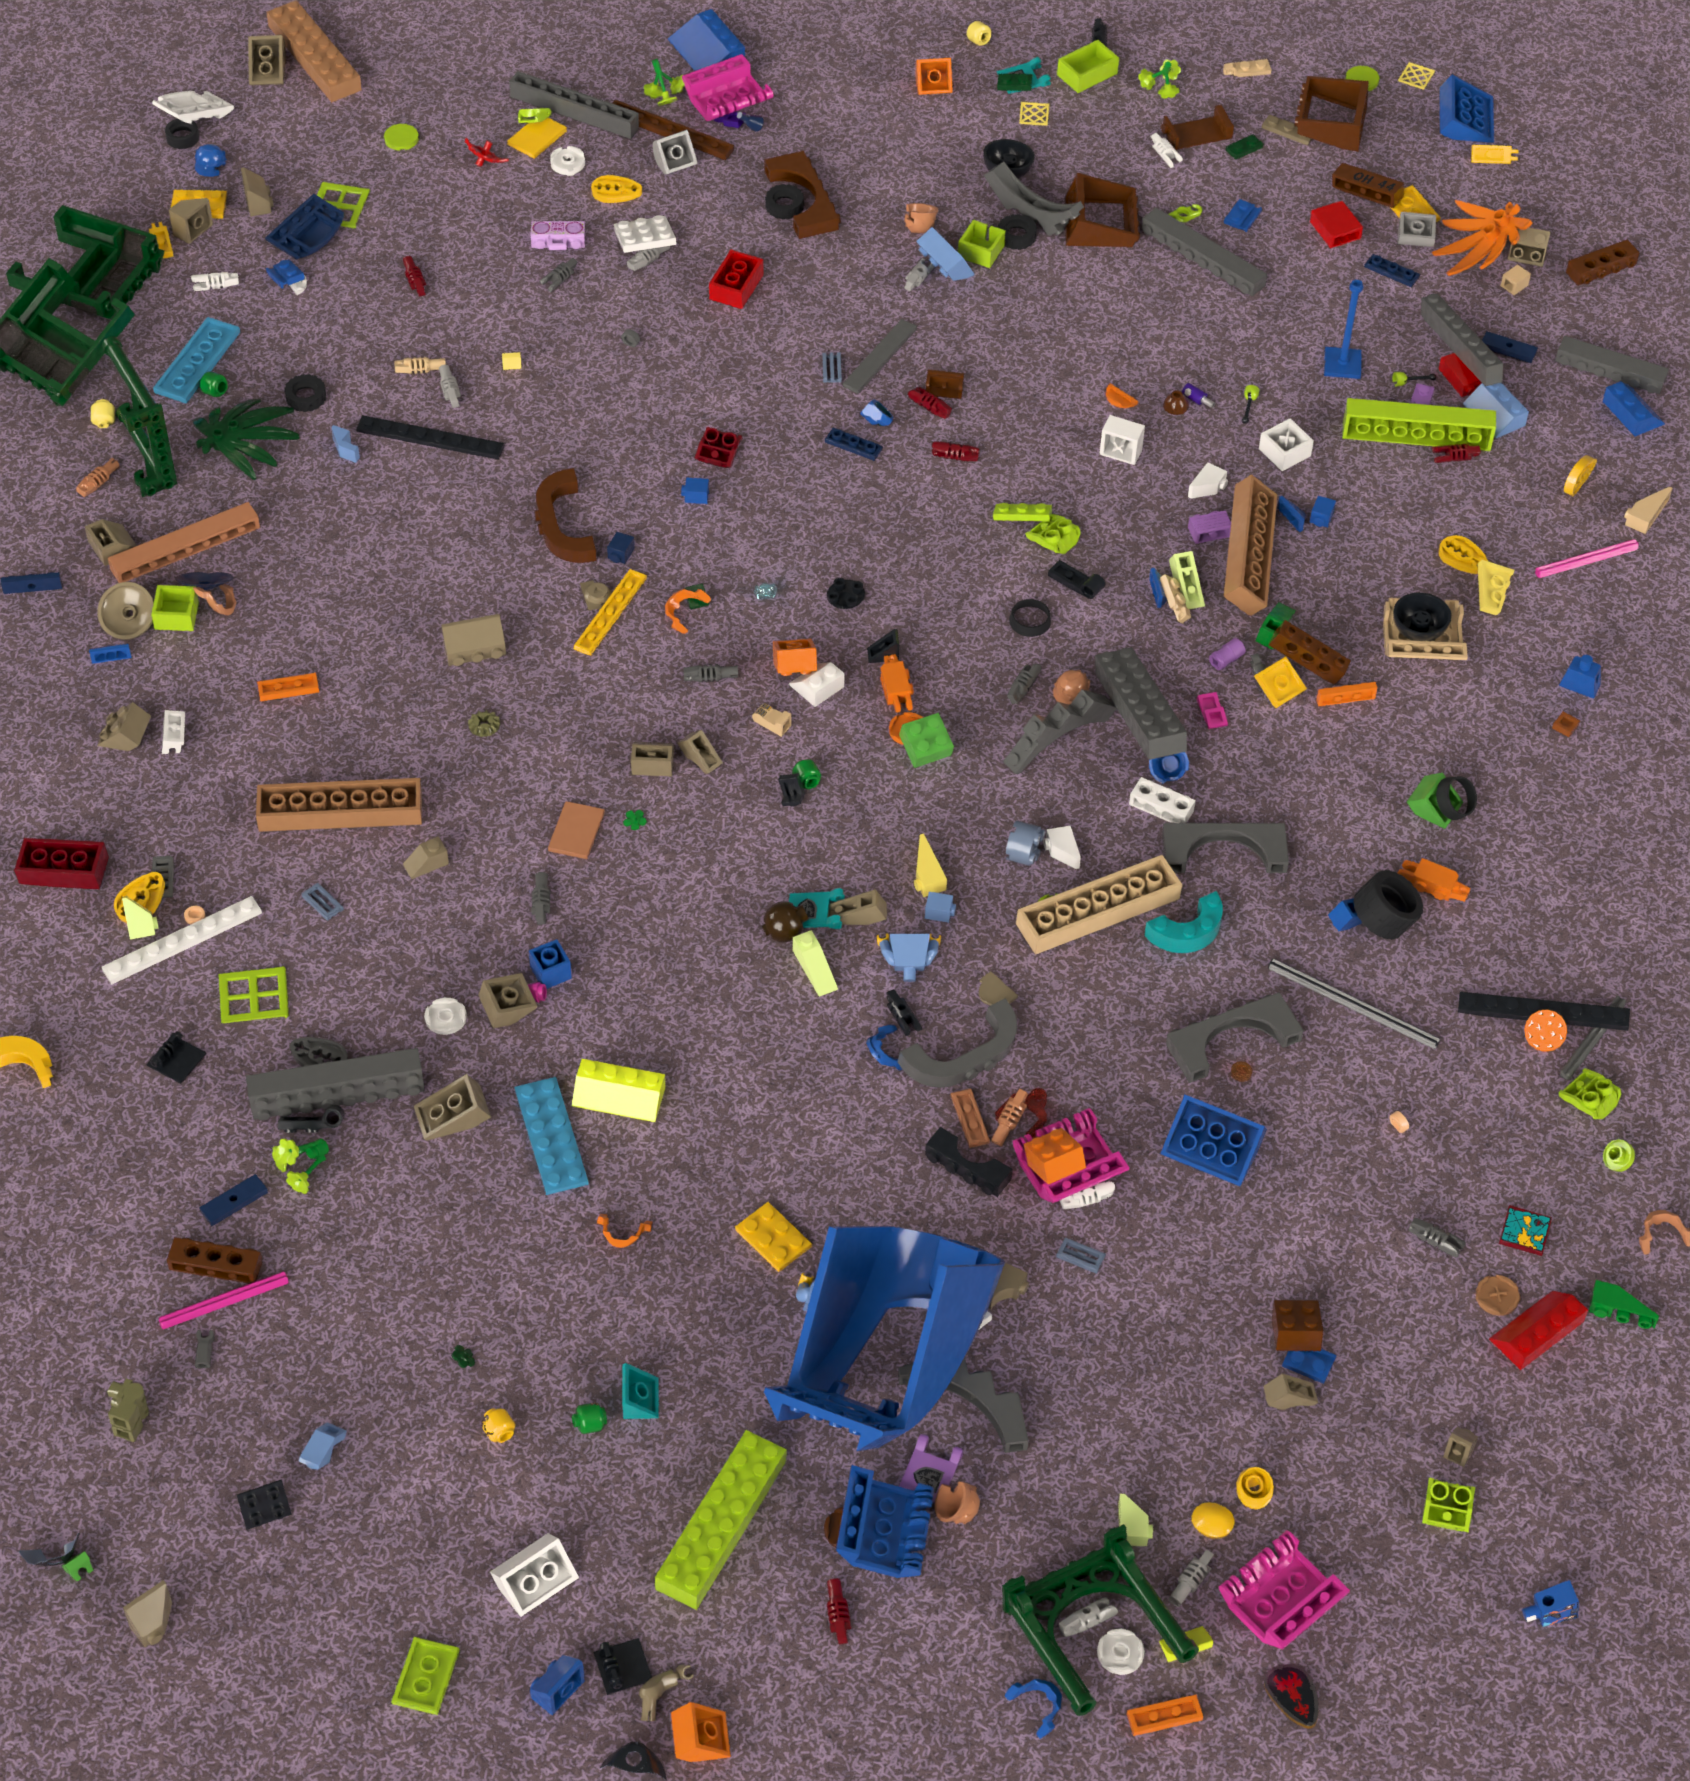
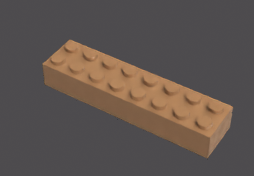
[266,0,362,102]
[1224,475,1277,615]
[256,778,422,832]

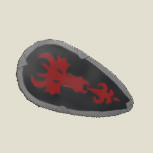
[1264,1664,1319,1729]

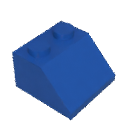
[530,1655,585,1715]

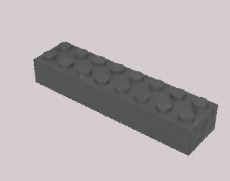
[1095,647,1187,760]
[246,1048,425,1120]

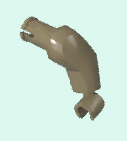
[638,1665,694,1721]

